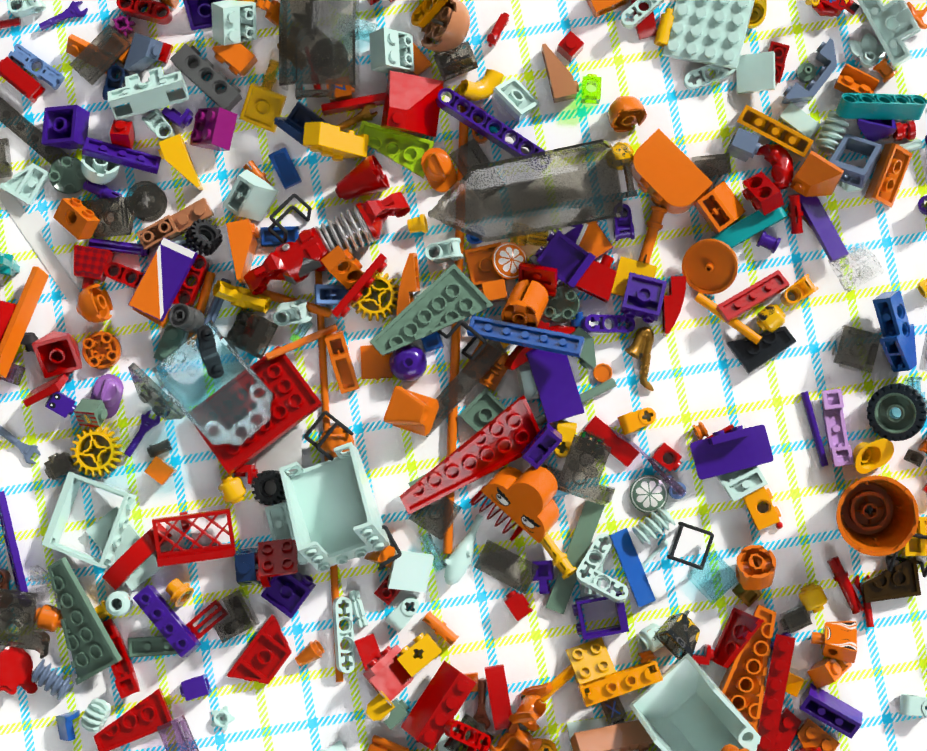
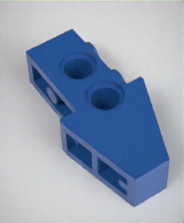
[872,290,917,372]

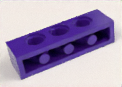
[133,585,201,658]

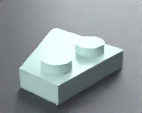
[0,163,49,206]

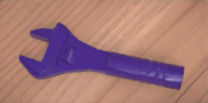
[39,1,88,31]
[124,410,160,457]

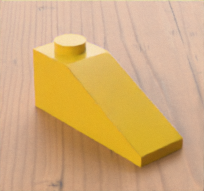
[158,134,203,191]

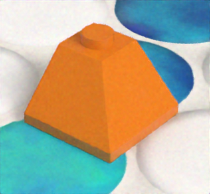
[790,151,844,197]

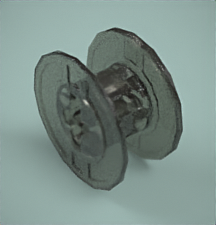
[126,181,167,222]

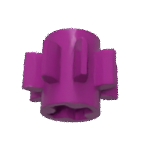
[111,14,136,38]

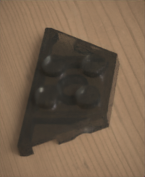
[81,195,142,238]
[128,362,187,420]

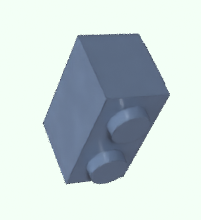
[725,128,761,162]

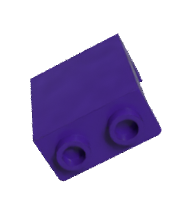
[534,230,596,288]

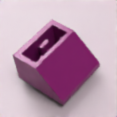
[190,107,238,151]

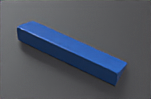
[610,528,656,608]

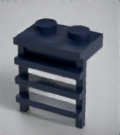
[273,101,329,145]

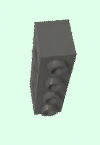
[170,43,243,111]

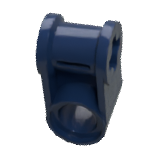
[102,65,130,100]

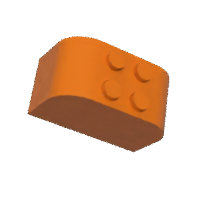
[631,129,713,214]

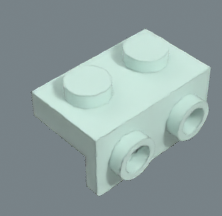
[264,501,295,540]

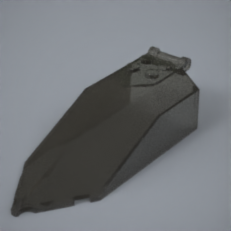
[279,0,360,100]
[428,139,638,242]

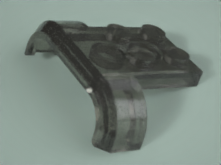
[542,434,616,505]
[0,588,50,659]

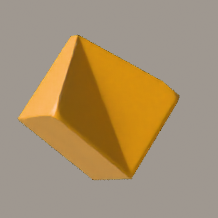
[786,672,805,697]

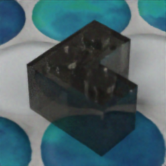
[214,589,260,643]

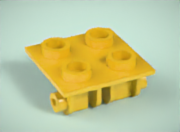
[565,637,616,685]

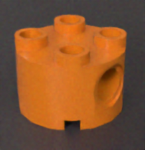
[735,545,776,590]

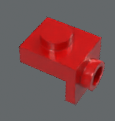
[684,644,714,666]

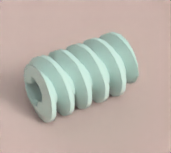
[816,111,849,154]
[632,507,676,545]

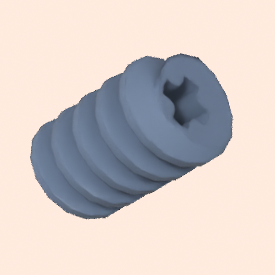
[31,659,76,700]

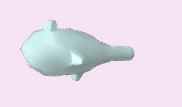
[444,514,484,586]

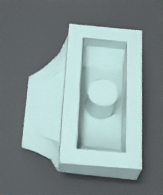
[516,361,539,401]

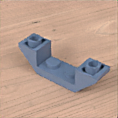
[782,38,837,104]

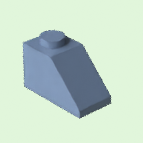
[123,33,163,74]

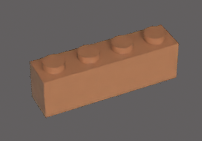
[570,720,653,751]

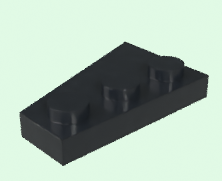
[726,326,797,375]

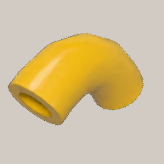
[457,69,504,102]

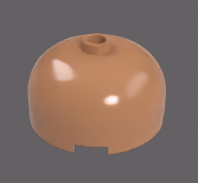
[421,0,470,54]

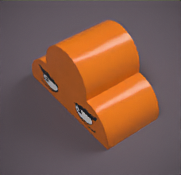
[481,466,559,543]

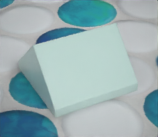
[493,77,540,123]

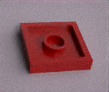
[22,373,69,407]

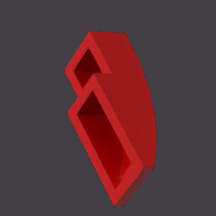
[662,276,686,336]
[484,664,512,731]

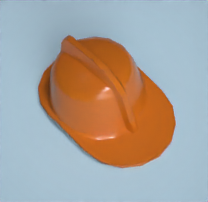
[421,148,457,192]

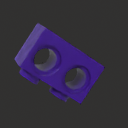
[522,423,562,469]

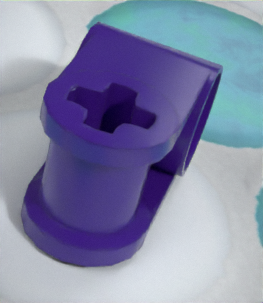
[613,203,635,241]

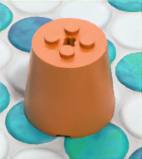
[836,475,919,556]

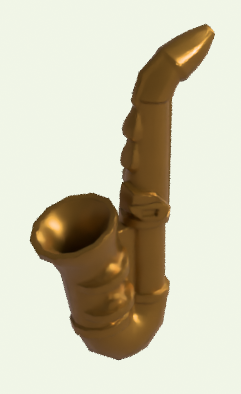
[625,326,654,391]

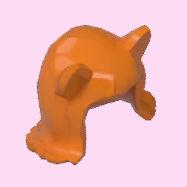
[489,723,543,751]

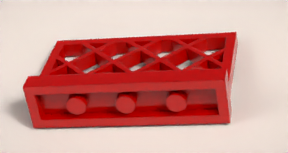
[152,508,237,567]

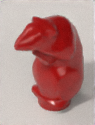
[755,144,794,190]

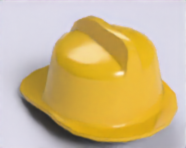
[852,438,894,474]

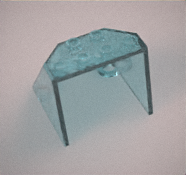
[152,320,273,445]

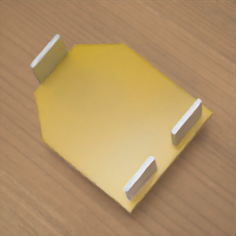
[364,691,395,722]

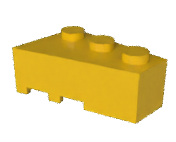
[303,122,369,161]

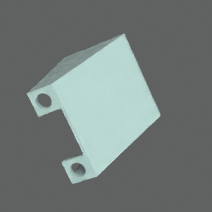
[279,442,390,571]

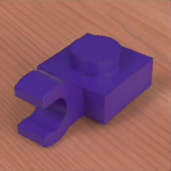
[532,560,554,594]

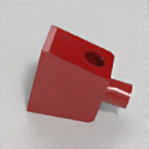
[574,254,617,303]

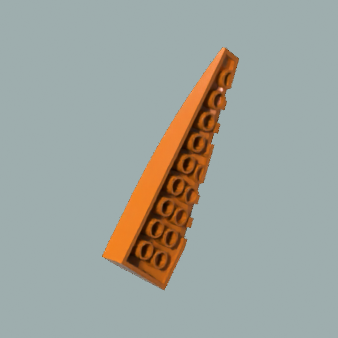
[718,604,776,733]

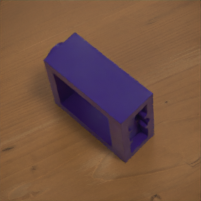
[572,591,629,640]

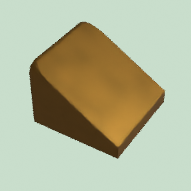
[732,583,762,608]

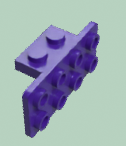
[690,424,774,480]

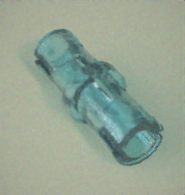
[419,532,446,572]

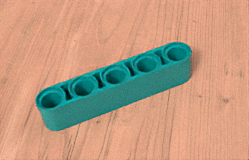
[836,93,927,120]
[708,206,788,248]

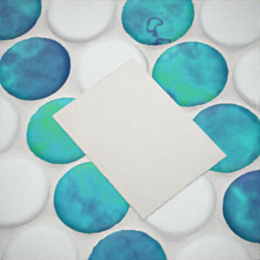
[255,429,303,502]

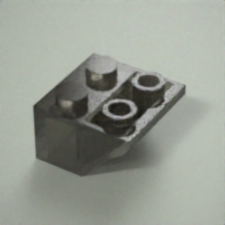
[225,308,278,359]

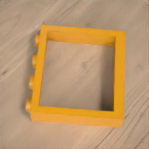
[578,660,663,707]

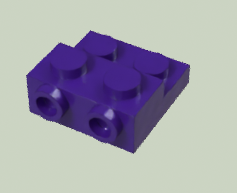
[620,272,667,323]
[261,572,316,619]

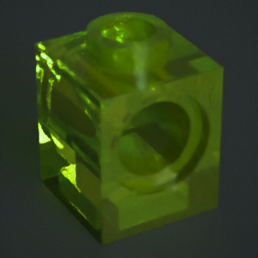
[580,74,602,104]

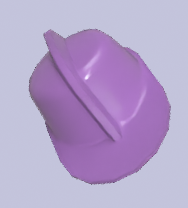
[90,374,124,419]

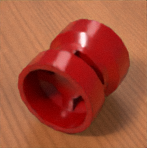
[892,120,916,141]

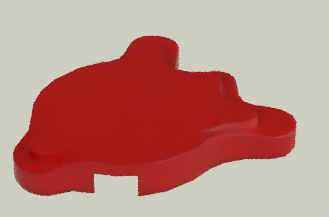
[0,640,38,695]

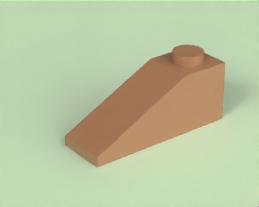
[541,43,579,103]

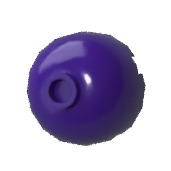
[389,344,427,382]

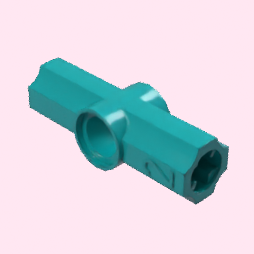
[0,252,20,277]

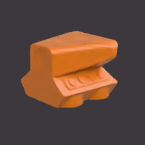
[384,386,439,436]

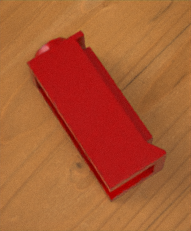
[0,57,46,103]

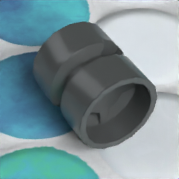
[169,303,205,333]

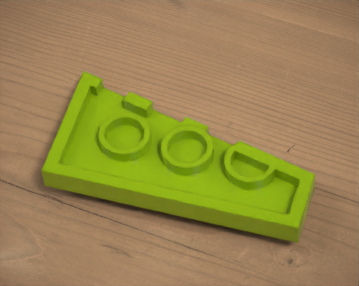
[357,120,434,179]

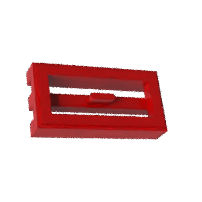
[186,599,229,639]

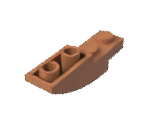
[136,198,214,250]

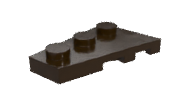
[860,556,921,603]

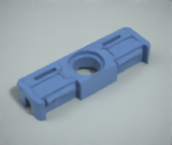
[8,44,65,90]

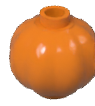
[319,425,354,458]

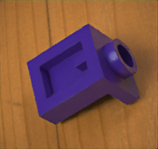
[161,107,194,129]

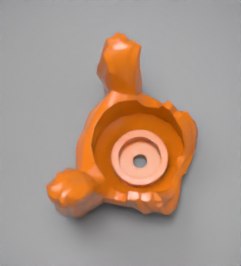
[509,682,553,732]

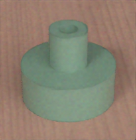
[796,63,816,83]

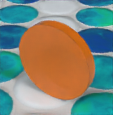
[682,239,738,294]

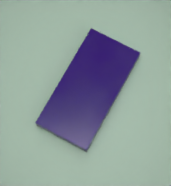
[526,349,585,424]

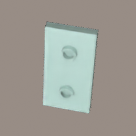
[86,506,164,591]

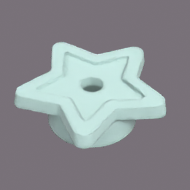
[211,706,235,731]

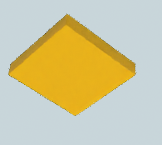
[239,83,287,133]
[611,256,657,297]

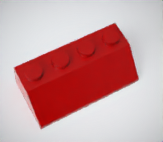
[401,660,477,751]

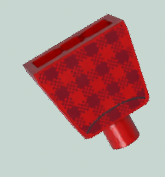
[74,245,115,289]

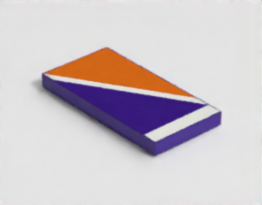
[529,216,613,285]
[128,237,198,322]

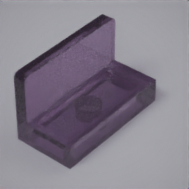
[157,715,199,751]

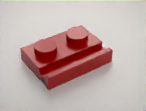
[518,262,558,297]

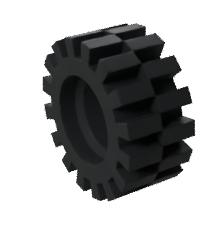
[185,219,223,256]
[251,470,286,505]

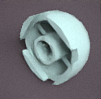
[81,155,120,184]

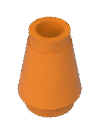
[295,640,325,667]

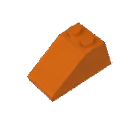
[226,219,260,285]

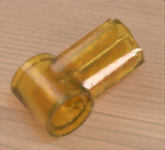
[510,224,549,247]

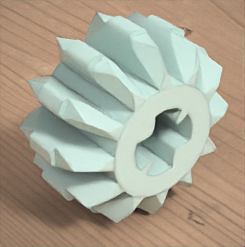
[81,698,111,733]

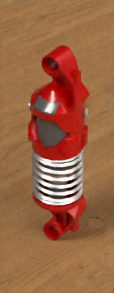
[244,192,411,295]

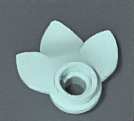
[849,33,886,68]

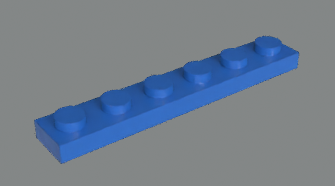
[467,315,585,358]

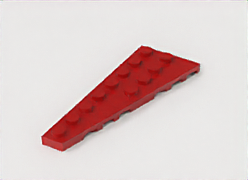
[399,395,540,515]

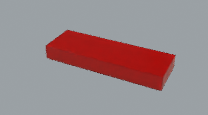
[583,415,640,467]

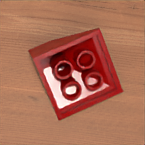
[381,70,444,137]

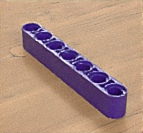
[436,88,551,172]

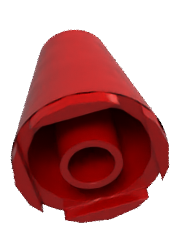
[335,155,390,201]

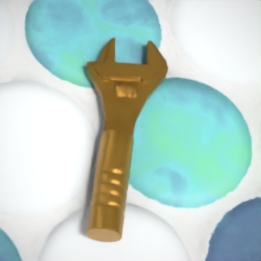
[336,104,378,131]

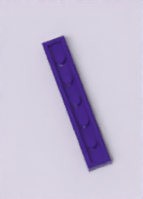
[0,491,31,607]

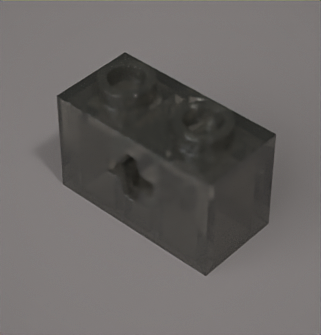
[433,41,478,82]

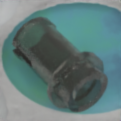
[146,438,173,458]

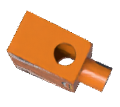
[811,621,857,663]

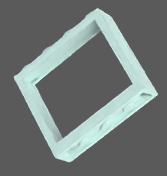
[41,472,137,569]

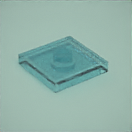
[685,549,738,605]

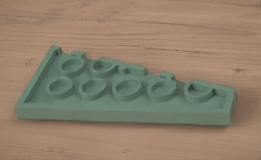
[369,264,494,356]
[47,557,122,685]

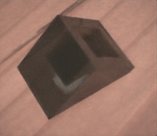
[904,449,925,467]

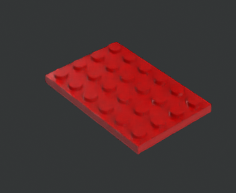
[187,345,323,475]

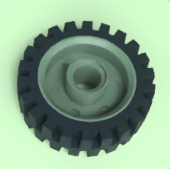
[866,383,927,441]

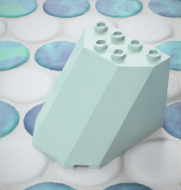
[629,653,761,751]

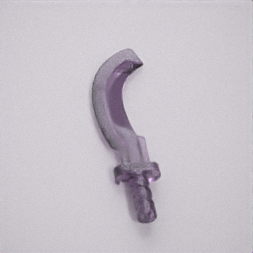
[611,429,687,497]

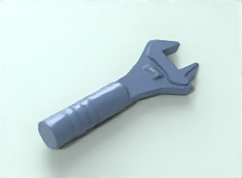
[0,425,41,464]

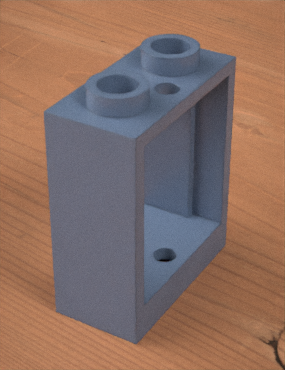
[829,133,882,189]

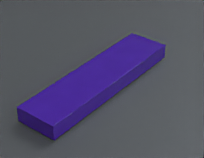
[82,137,161,174]
[800,194,849,263]

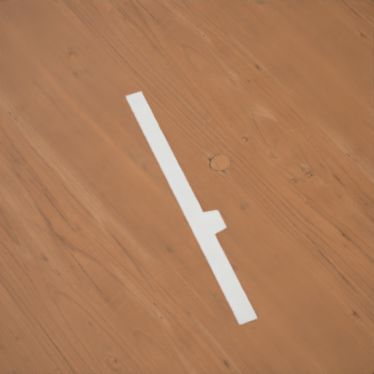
[0,175,80,303]

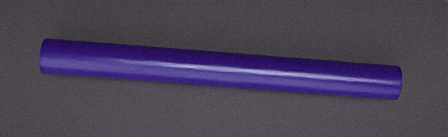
[800,391,829,467]

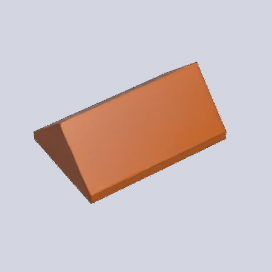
[864,143,913,208]

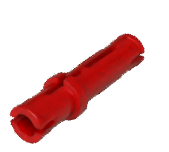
[827,556,864,614]

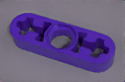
[581,314,635,334]

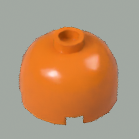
[607,96,647,132]
[76,283,113,323]

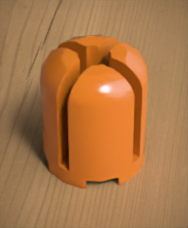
[501,280,549,328]

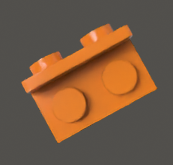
[834,64,879,93]

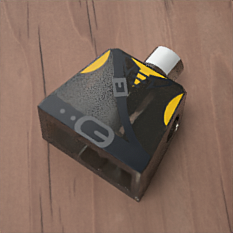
[655,610,700,660]

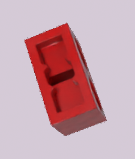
[742,171,784,216]

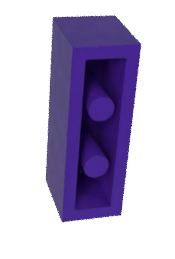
[799,683,863,739]

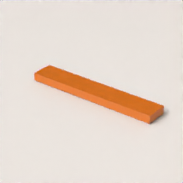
[0,266,49,378]

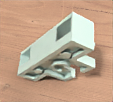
[857,0,921,67]
[107,67,189,120]

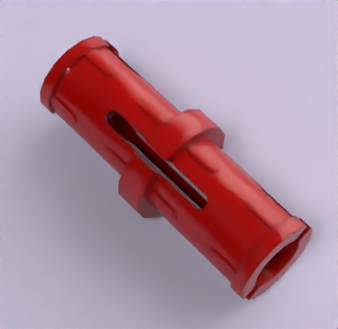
[788,194,803,234]

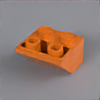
[694,181,746,234]

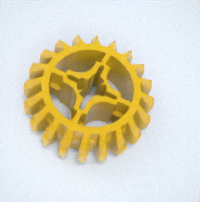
[351,272,399,322]
[70,426,123,477]

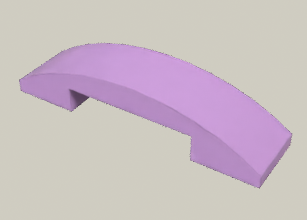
[821,388,854,467]

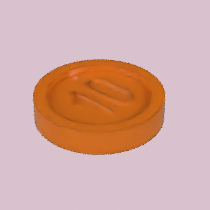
[593,363,612,383]

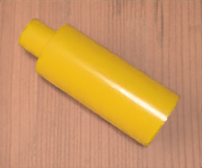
[654,8,674,47]

